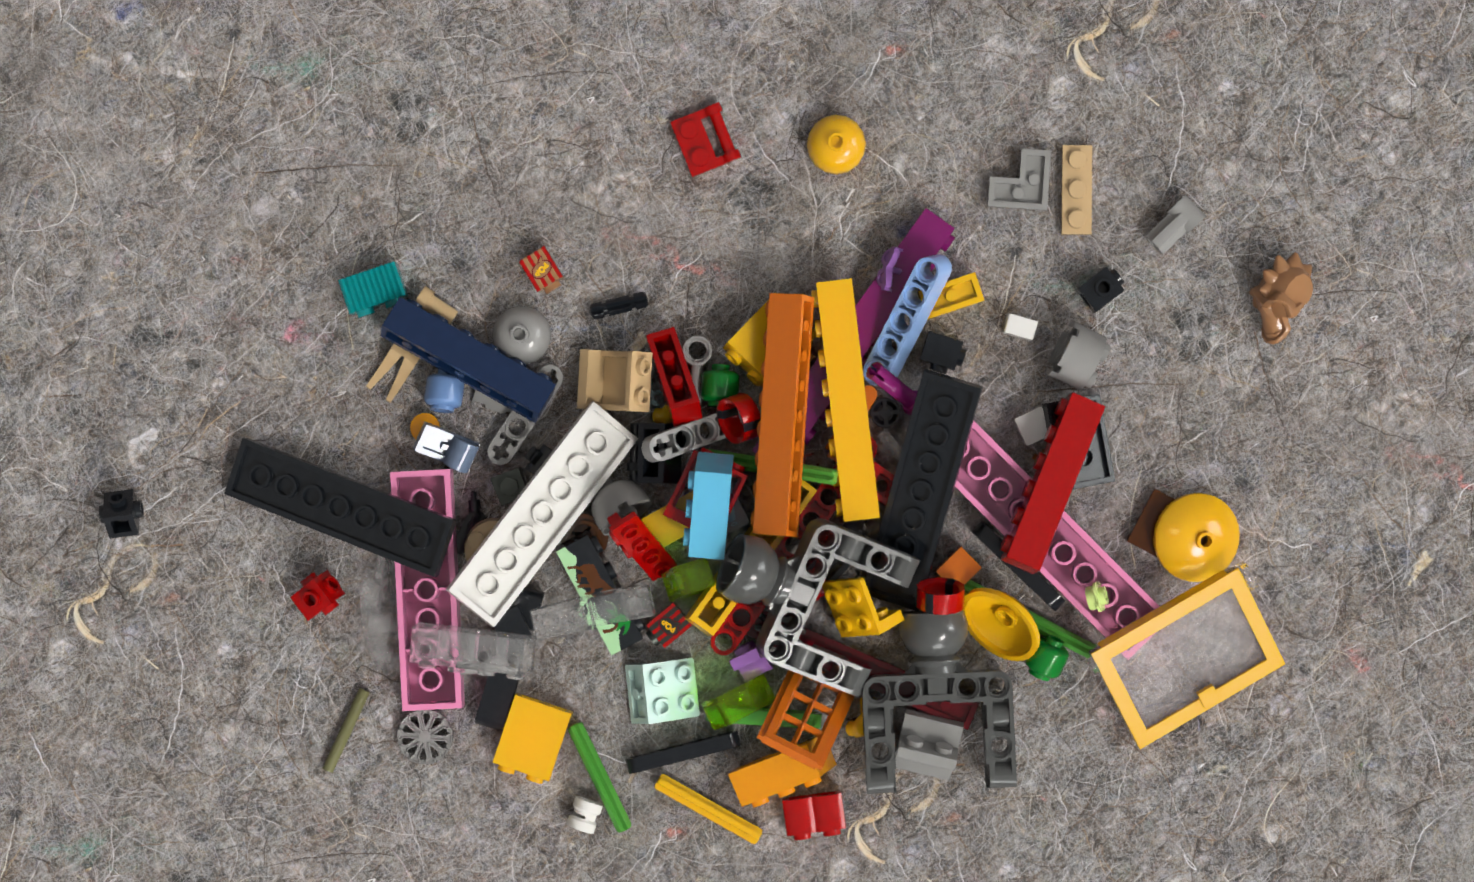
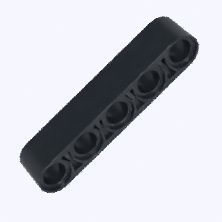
[475,587,545,731]

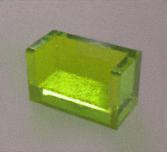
[661,558,715,603]
[701,673,775,730]

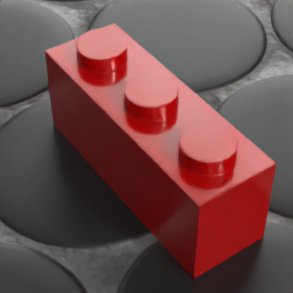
[646,327,702,427]

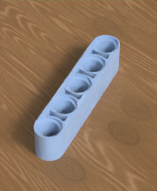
[863,254,952,385]

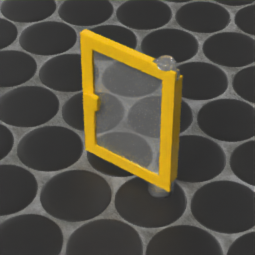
[1086,561,1285,749]

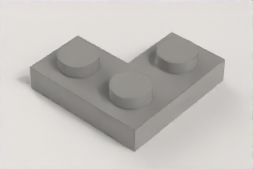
[987,149,1051,211]

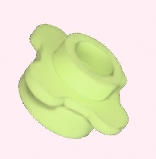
[1085,581,1109,612]

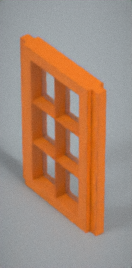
[756,670,855,770]

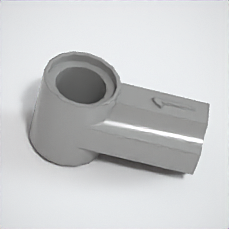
[1145,194,1206,254]

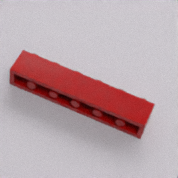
[1000,392,1106,574]

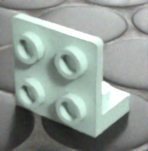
[625,658,700,724]

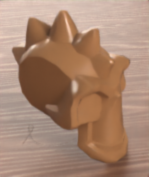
[1249,252,1313,345]

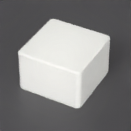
[1002,313,1038,341]
[1014,407,1047,446]

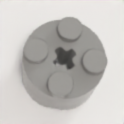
[1046,321,1111,390]

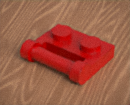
[670,102,742,178]

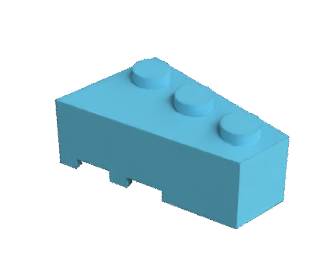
[683,452,734,560]

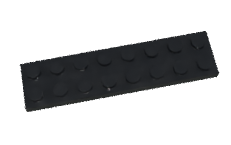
[865,369,983,612]
[224,438,457,577]

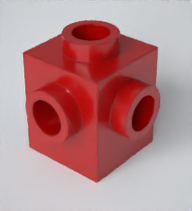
[290,570,345,621]

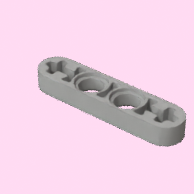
[487,364,564,465]
[641,411,743,462]

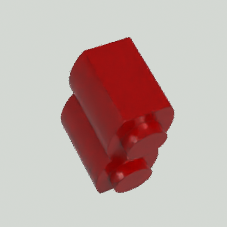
[782,790,846,840]

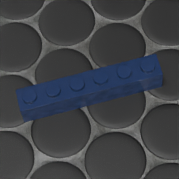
[380,297,556,423]

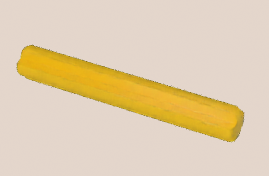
[654,774,762,844]

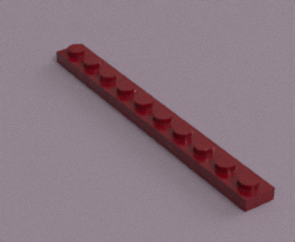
[705,585,979,730]

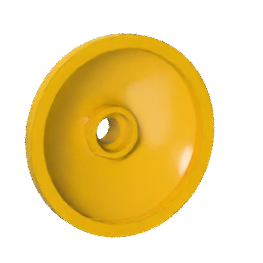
[1153,493,1240,582]
[963,588,1040,661]

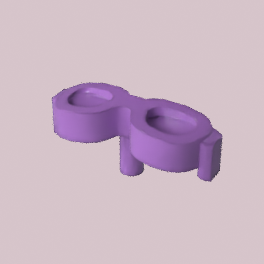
[877,246,903,292]

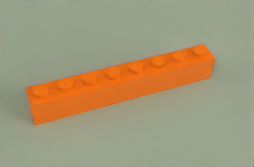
[751,293,815,537]

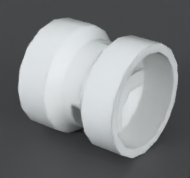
[566,796,603,834]

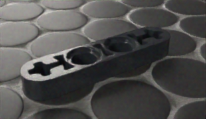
[971,521,1065,612]
[625,731,741,774]

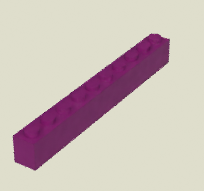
[752,208,955,453]

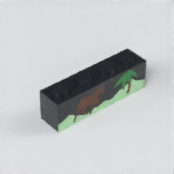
[556,530,645,656]

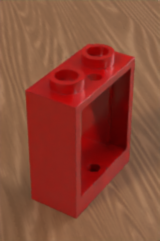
[663,447,748,528]

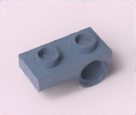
[413,421,480,473]

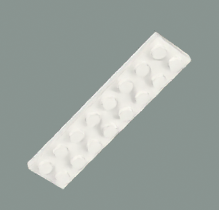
[446,401,638,627]

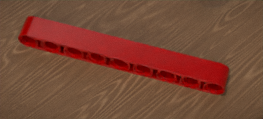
[710,437,877,656]

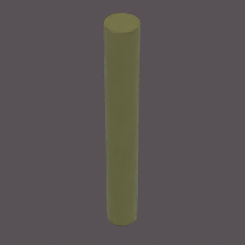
[322,687,370,773]

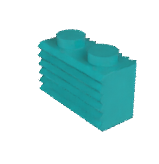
[338,261,408,318]

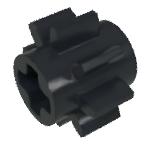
[524,444,553,474]

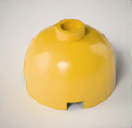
[807,114,866,175]

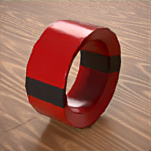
[717,393,761,444]
[917,578,965,615]

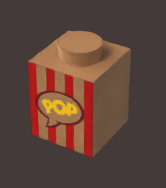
[519,246,564,295]

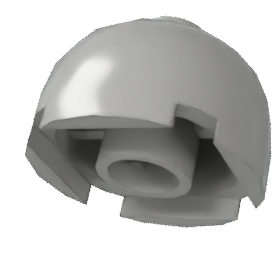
[492,306,552,365]
[591,480,652,536]

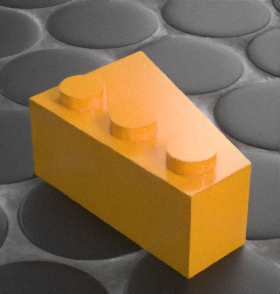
[728,736,837,808]

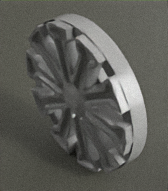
[397,710,453,764]

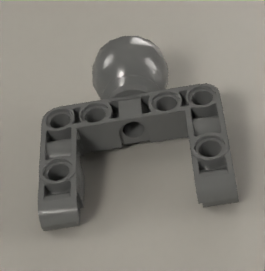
[716,518,921,697]
[862,610,1017,794]

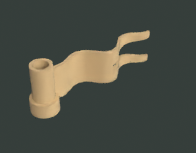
[366,286,458,403]

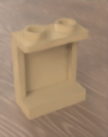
[577,349,653,412]

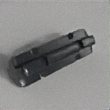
[590,292,648,319]

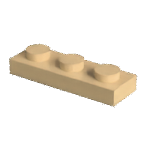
[1061,145,1092,235]

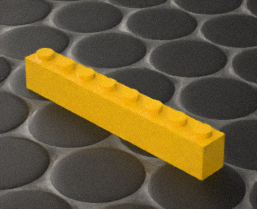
[811,278,880,522]

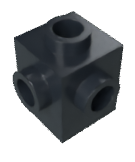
[99,489,144,539]

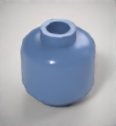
[424,369,465,413]

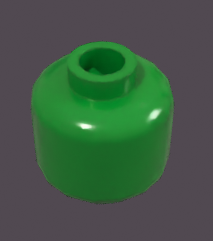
[700,364,740,407]
[1025,635,1069,681]

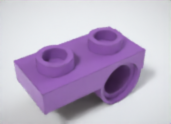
[729,640,773,681]

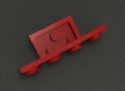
[607,512,677,581]

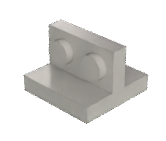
[895,709,964,781]

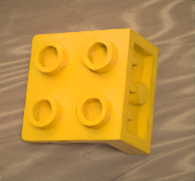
[822,577,904,638]

